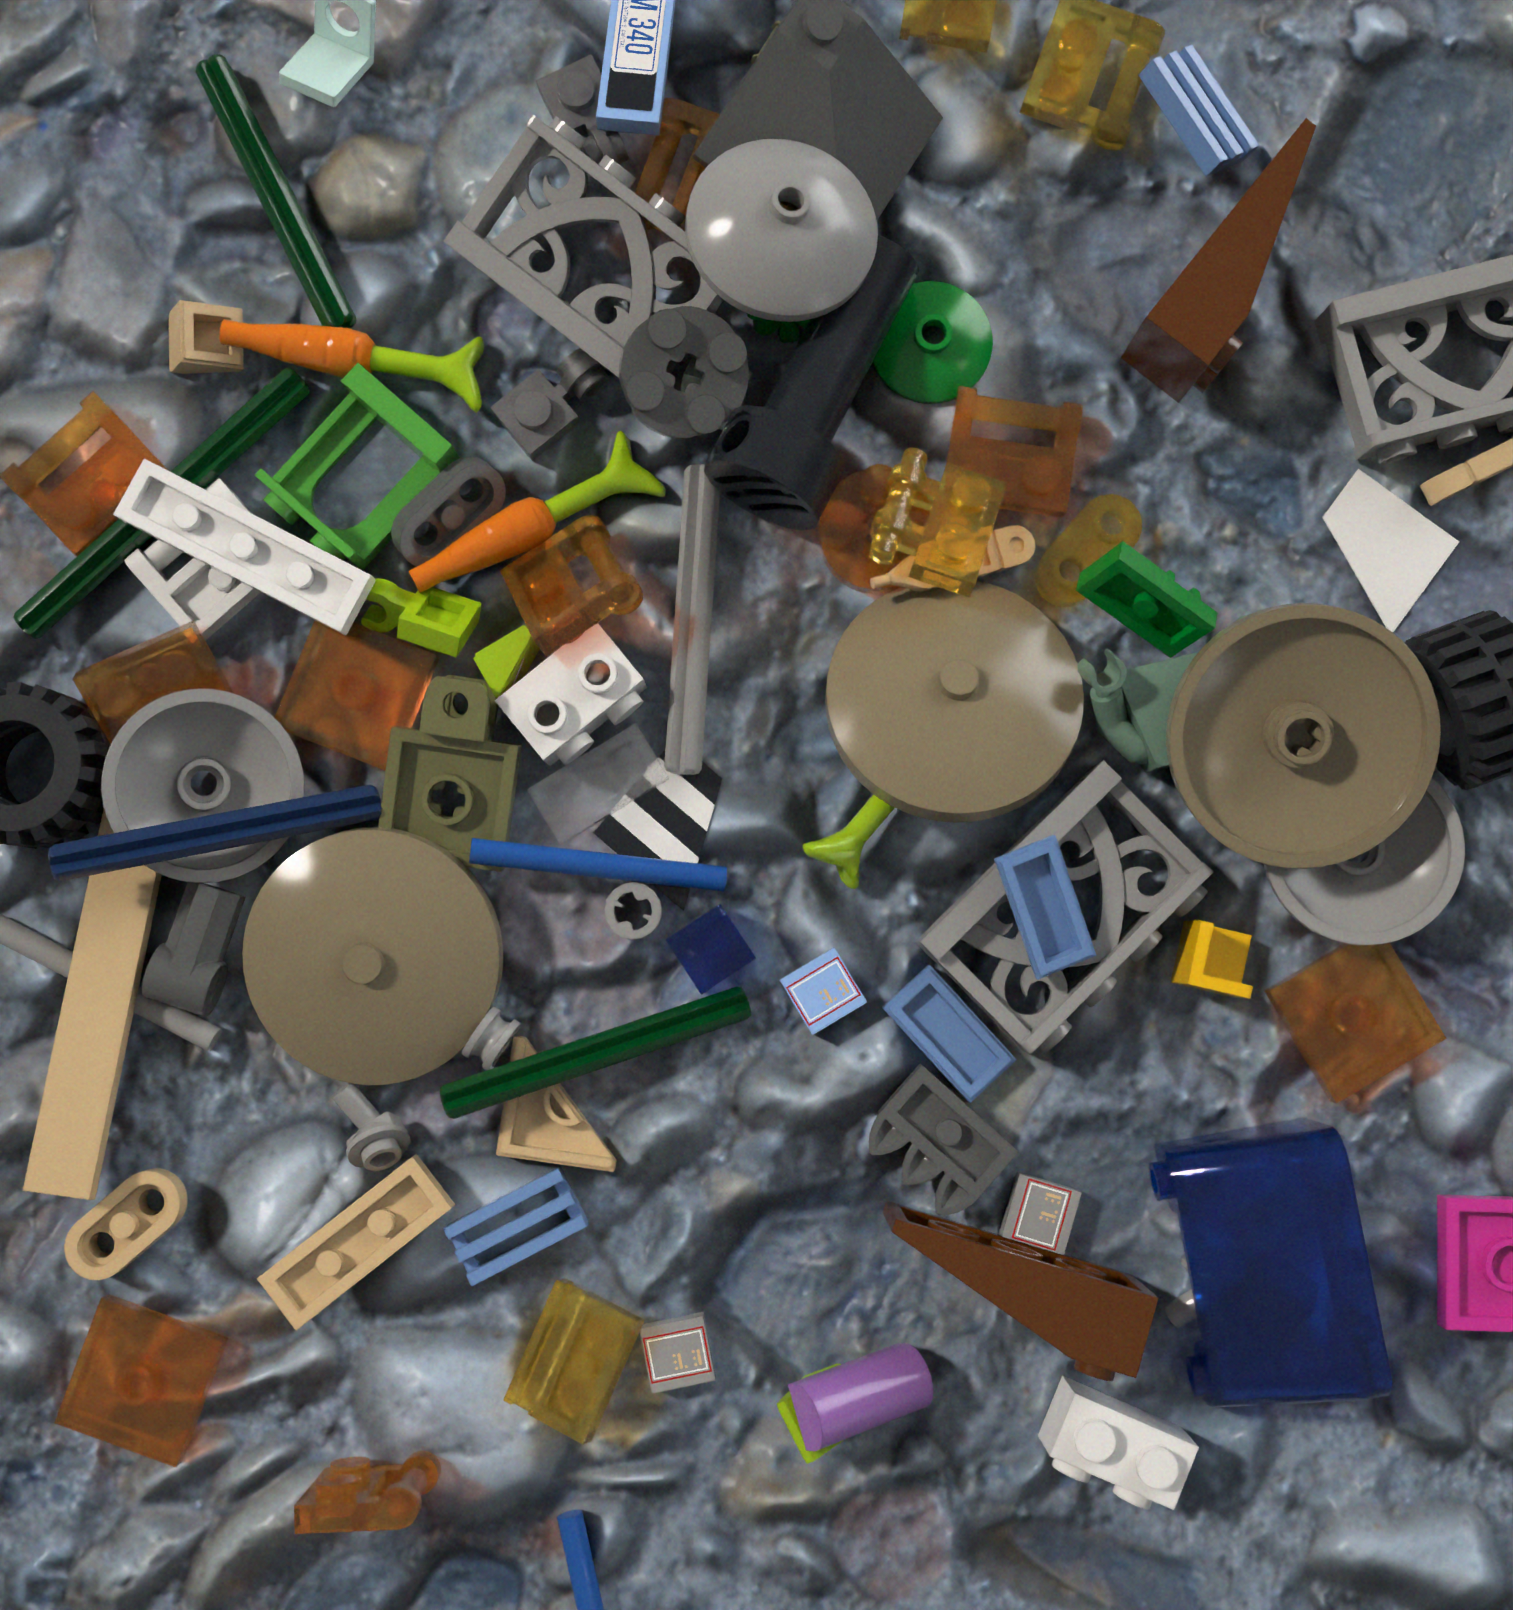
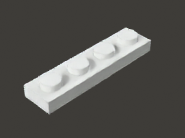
[113,458,376,636]

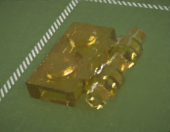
[869,448,1007,598]

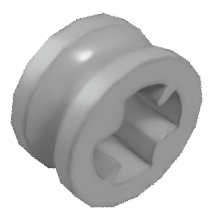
[604,882,663,940]
[462,1006,521,1070]

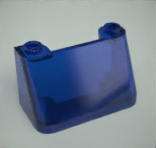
[1149,1117,1392,1408]

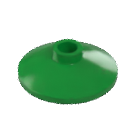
[872,281,993,404]

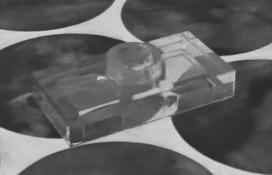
[527,723,670,845]

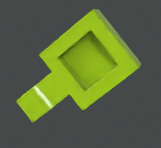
[361,578,482,658]

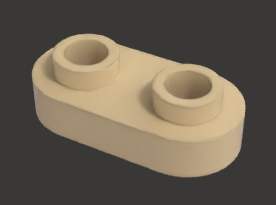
[64,1168,187,1280]

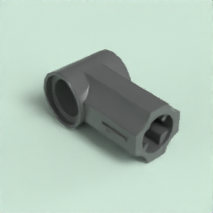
[142,882,246,1017]

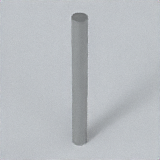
[0,914,222,1052]

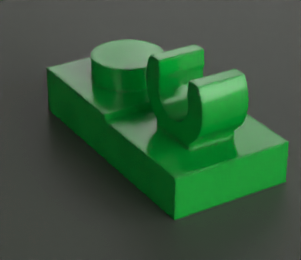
[1076,541,1218,658]

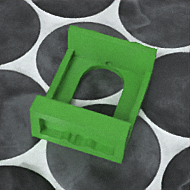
[255,363,460,571]

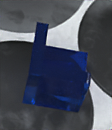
[666,904,756,995]

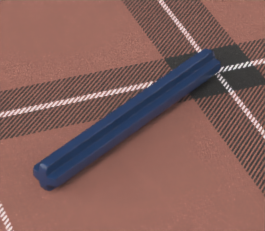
[48,785,381,881]

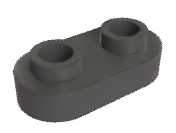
[391,457,506,567]

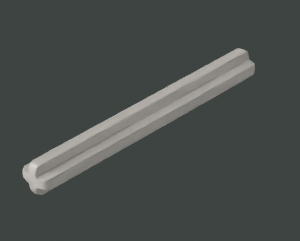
[664,464,720,775]

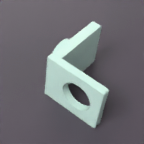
[279,0,376,107]

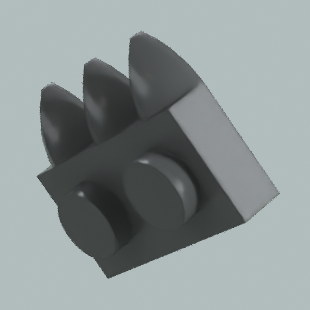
[869,1064,1019,1216]

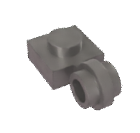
[536,54,629,165]
[490,348,609,461]

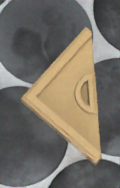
[496,1036,616,1172]

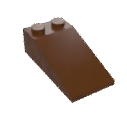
[1121,118,1316,403]
[883,1201,1158,1381]

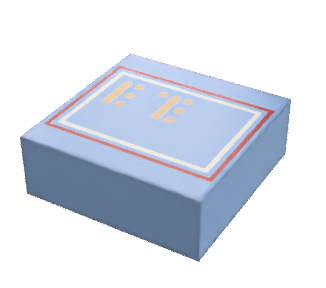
[780,947,867,1035]

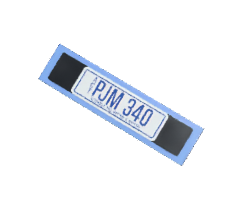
[596,0,676,135]

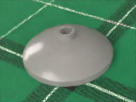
[685,139,878,322]
[101,689,304,883]
[1264,778,1465,945]

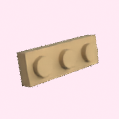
[257,1154,456,1330]

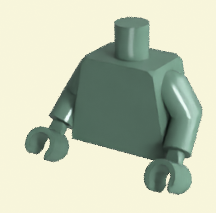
[1077,615,1246,773]

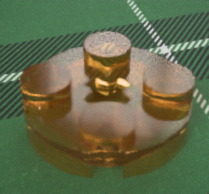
[818,464,945,594]

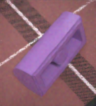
[788,1343,933,1451]

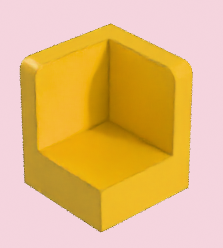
[1170,920,1253,999]

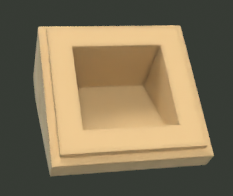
[169,300,243,374]

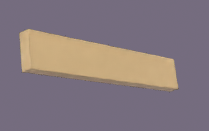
[22,809,162,1200]

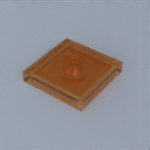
[274,620,439,771]
[1264,943,1447,1103]
[54,1294,228,1467]

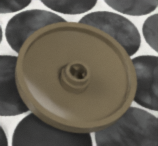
[825,579,1084,823]
[1166,603,1441,868]
[242,827,503,1085]

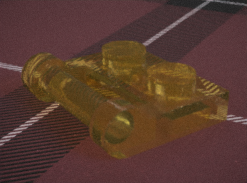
[1020,0,1165,150]

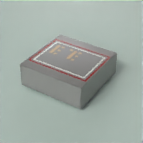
[999,1172,1082,1255]
[639,1312,716,1394]

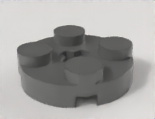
[619,306,749,439]

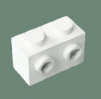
[494,620,647,766]
[1038,1375,1199,1510]

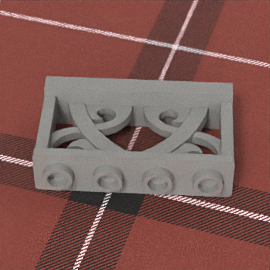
[443,114,723,378]
[1314,255,1513,464]
[915,760,1213,1054]

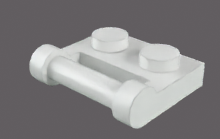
[124,478,261,645]

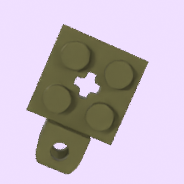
[378,675,522,872]

